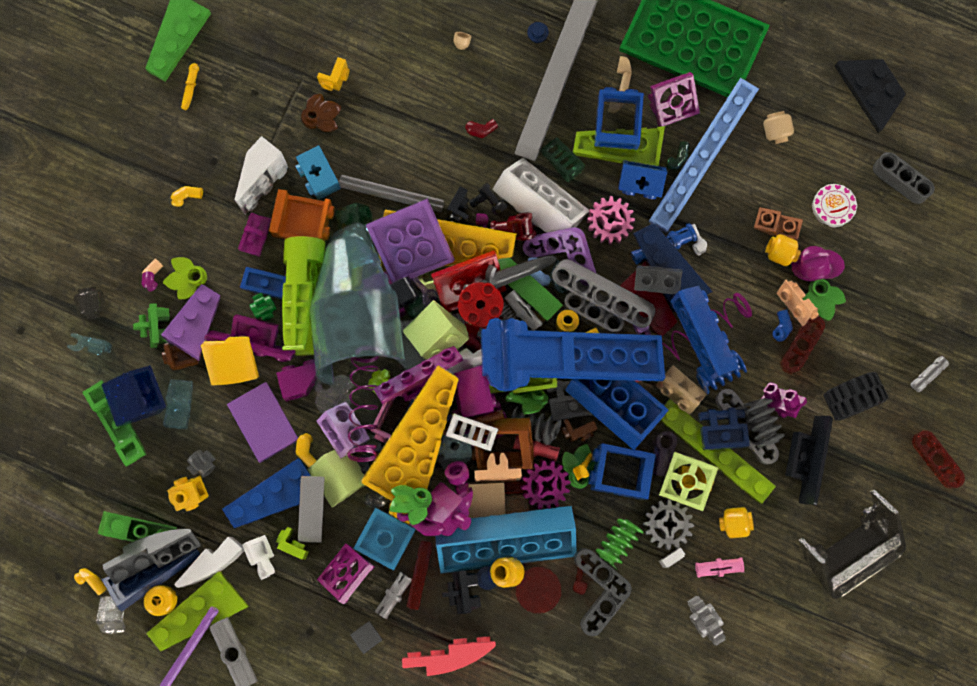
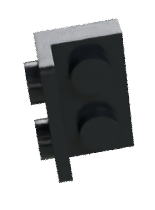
[447,186,469,225]

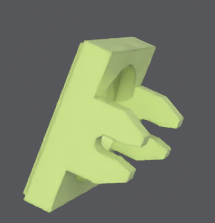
[659,452,719,511]

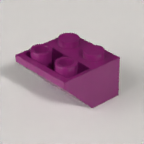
[453,365,496,419]

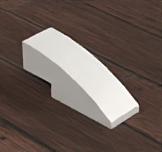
[174,537,244,588]

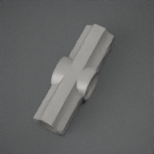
[209,617,258,686]

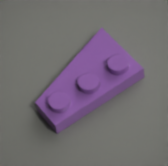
[161,284,220,361]

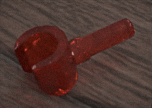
[573,561,588,595]

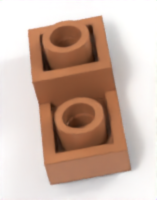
[754,207,803,241]

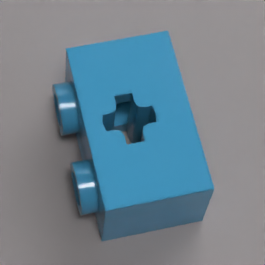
[295,146,341,200]

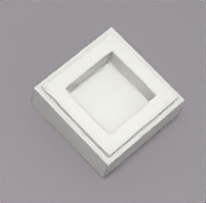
[659,548,685,568]

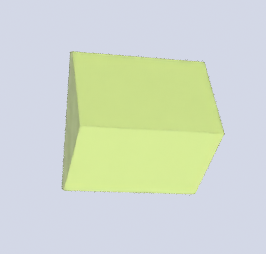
[308,450,365,508]

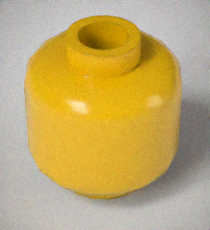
[765,234,801,266]
[719,507,754,538]
[490,557,524,588]
[143,585,177,616]

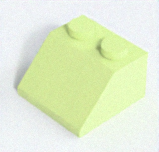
[403,300,469,360]

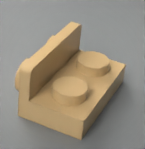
[655,365,707,415]

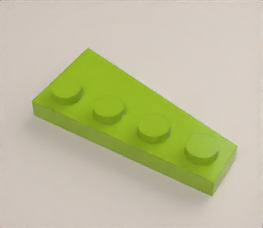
[572,126,665,166]
[146,571,249,652]

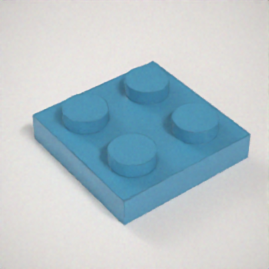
[353,508,416,571]

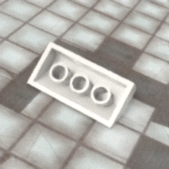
[492,158,589,242]

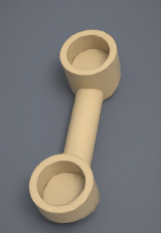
[608,56,632,114]

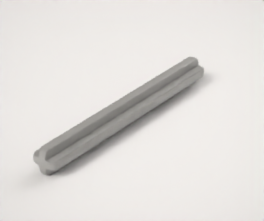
[339,175,444,212]

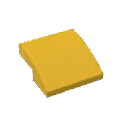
[200,337,259,385]

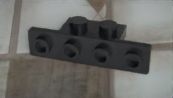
[785,416,833,505]

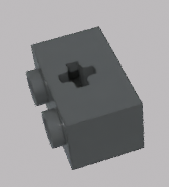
[634,265,683,294]

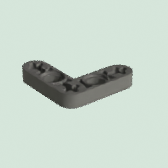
[574,548,632,636]

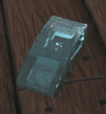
[163,379,193,429]

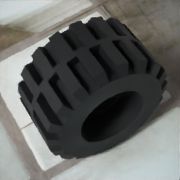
[823,372,889,421]

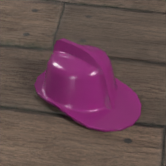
[791,246,845,281]

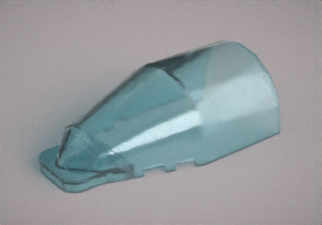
[310,223,405,385]

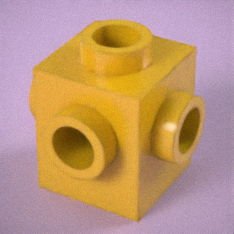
[167,475,209,512]

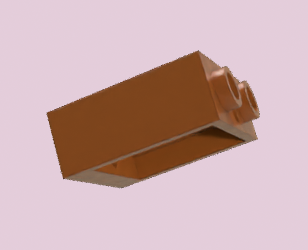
[472,418,534,470]

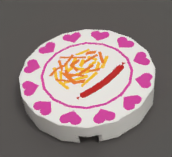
[812,184,857,227]

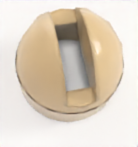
[453,32,471,50]

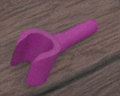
[476,213,488,228]

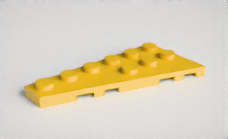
[376,210,516,275]
[361,365,458,501]

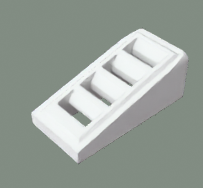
[446,414,498,451]

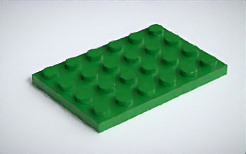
[619,0,770,97]

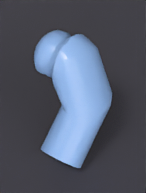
[528,257,550,286]

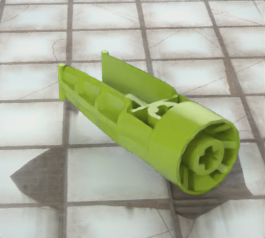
[282,236,326,356]

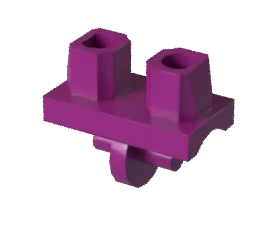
[238,213,271,257]
[761,382,807,418]

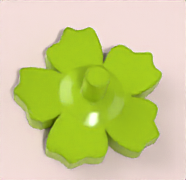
[368,369,390,394]

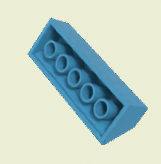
[435,506,577,573]

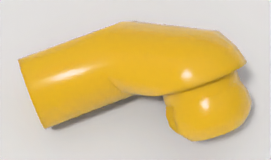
[295,433,317,468]
[74,568,107,596]

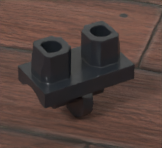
[442,570,481,614]

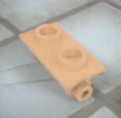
[777,280,819,326]

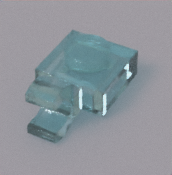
[67,333,112,355]

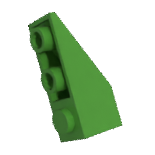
[98,511,177,542]

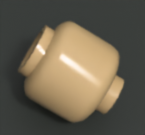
[763,111,794,144]

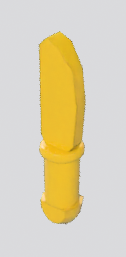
[181,63,199,111]

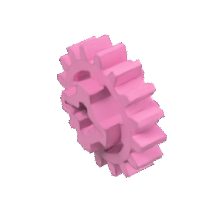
[587,196,635,245]

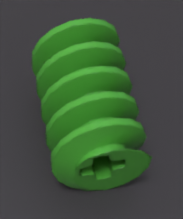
[595,518,644,570]

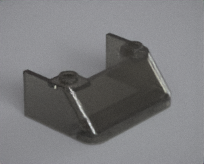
[799,489,906,599]

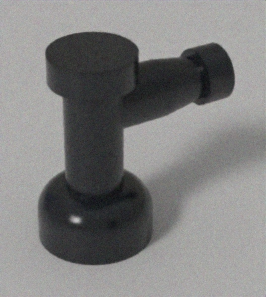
[469,182,508,216]

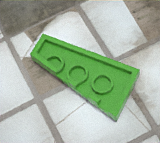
[145,0,211,82]

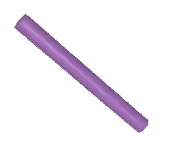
[160,606,219,686]

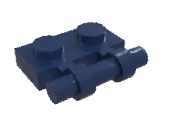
[698,407,750,451]

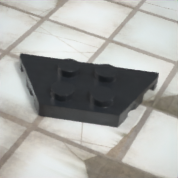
[834,59,906,133]

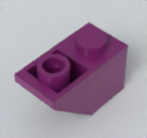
[276,359,324,402]

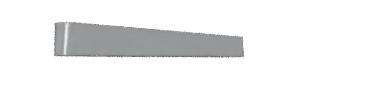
[515,0,598,161]

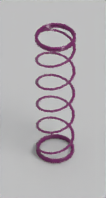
[662,292,752,361]
[347,347,380,462]

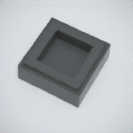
[350,621,383,654]

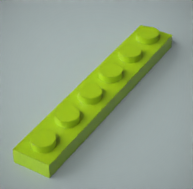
[660,399,776,504]

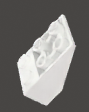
[234,136,288,215]

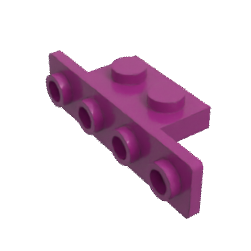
[204,314,295,362]
[374,346,463,404]

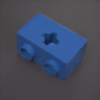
[618,160,667,199]

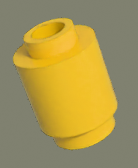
[555,310,579,332]

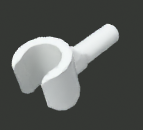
[692,224,707,256]

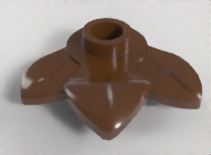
[301,94,341,132]

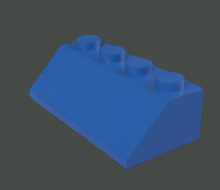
[671,286,739,382]
[565,379,669,450]

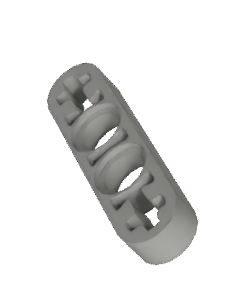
[716,389,779,465]

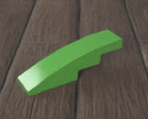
[498,258,563,322]

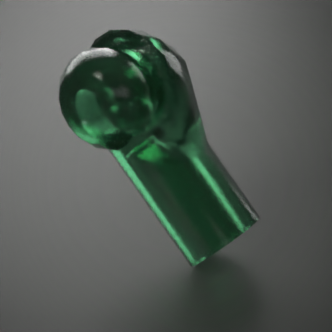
[666,141,690,171]

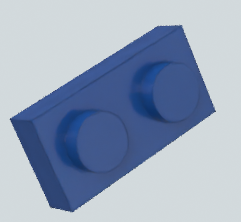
[240,267,286,299]

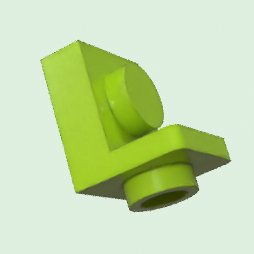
[276,527,309,560]

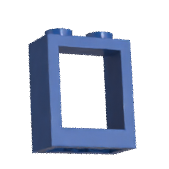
[594,87,644,150]
[588,443,655,500]

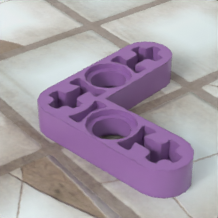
[523,227,596,286]

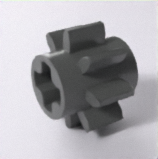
[187,450,216,478]

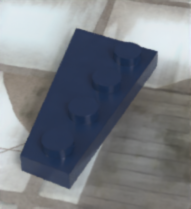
[633,223,713,312]
[102,548,200,612]

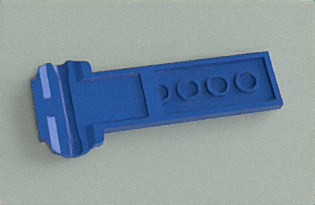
[481,318,665,391]

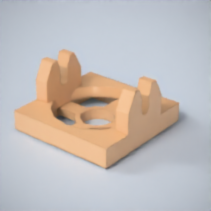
[475,453,522,482]

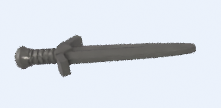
[463,256,556,290]

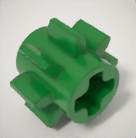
[249,292,277,321]

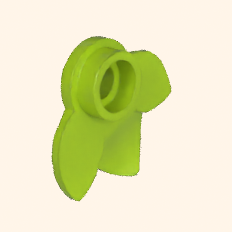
[163,257,207,300]

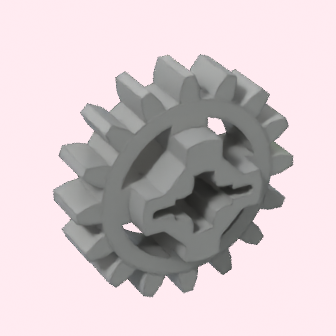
[643,500,694,550]
[687,596,726,646]

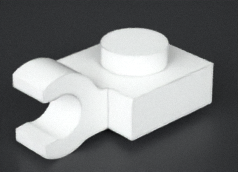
[242,535,275,580]

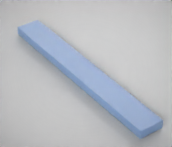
[648,78,759,233]

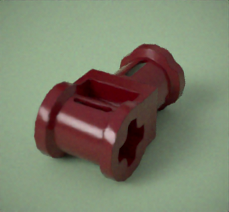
[490,212,537,241]

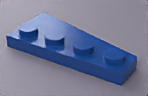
[222,458,311,528]

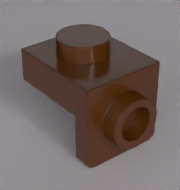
[162,343,199,371]
[560,418,598,443]

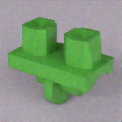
[133,304,170,348]

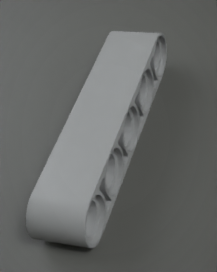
[552,259,655,328]

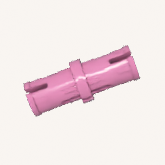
[695,558,744,578]

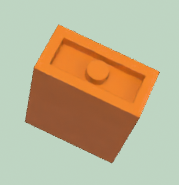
[269,189,335,241]

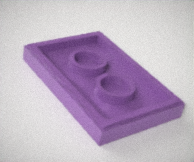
[227,382,298,463]

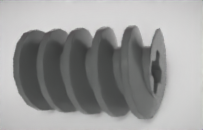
[743,398,785,448]
[511,404,562,445]

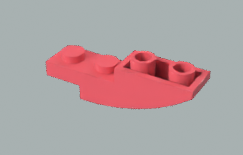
[402,636,496,676]

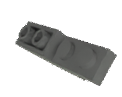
[103,529,201,584]

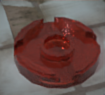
[516,567,561,614]

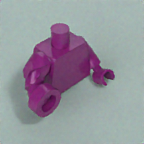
[397,461,473,537]

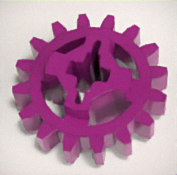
[520,459,571,509]

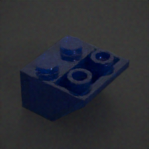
[101,365,166,427]

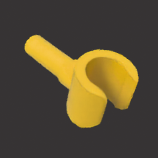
[572,453,593,481]

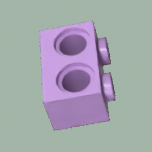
[317,401,370,459]

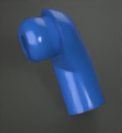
[772,310,793,342]

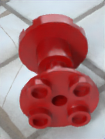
[458,282,504,338]

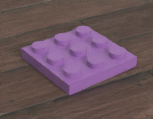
[366,198,455,283]

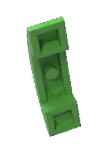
[82,380,146,467]

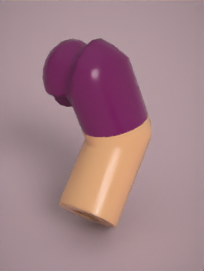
[141,258,163,292]

